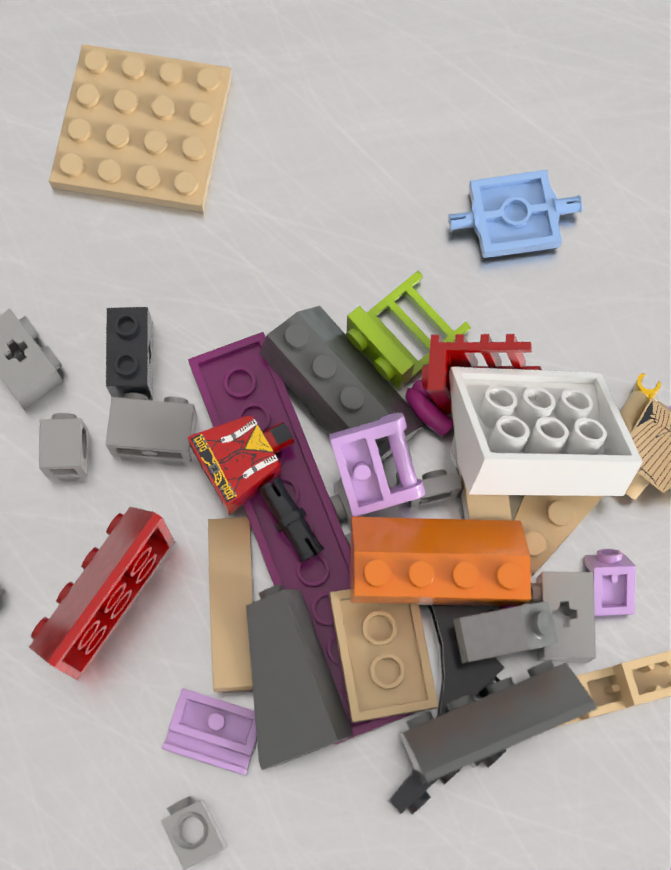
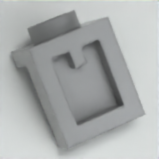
[396,469,462,507]

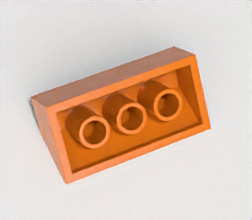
[350,517,531,606]

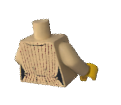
[619,373,671,500]

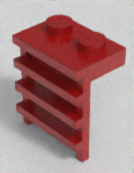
[422,334,542,415]

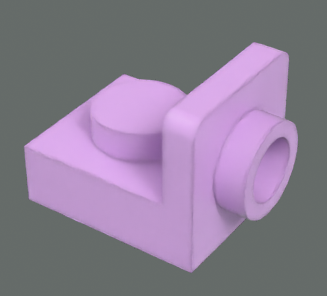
[584,549,636,616]

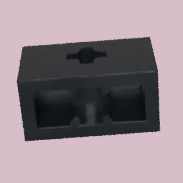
[106,307,153,399]

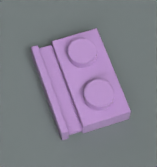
[162,688,257,775]

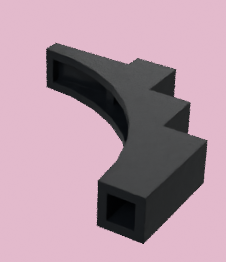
[387,605,507,815]

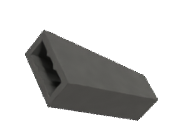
[246,584,354,770]

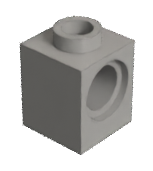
[39,413,88,477]
[161,796,227,870]

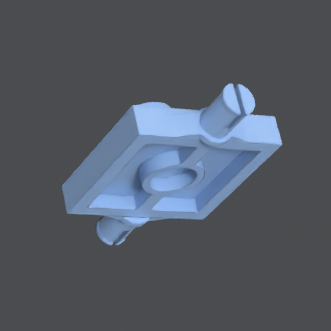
[448,170,583,258]

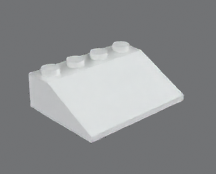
[449,367,643,496]

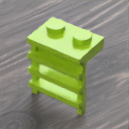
[346,271,471,391]

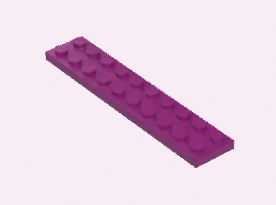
[188,332,415,745]

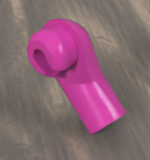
[405,380,453,437]

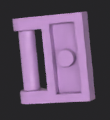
[329,413,425,517]

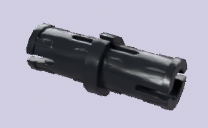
[257,477,325,563]

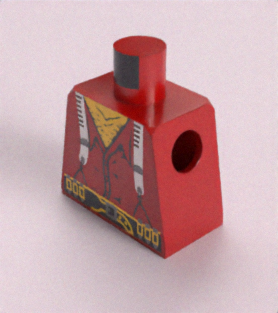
[187,415,295,514]

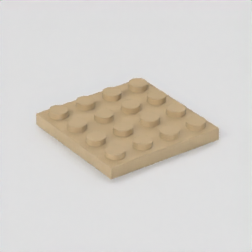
[49,44,232,212]

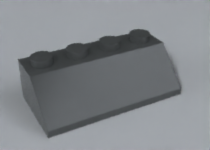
[259,306,426,462]
[400,660,597,785]

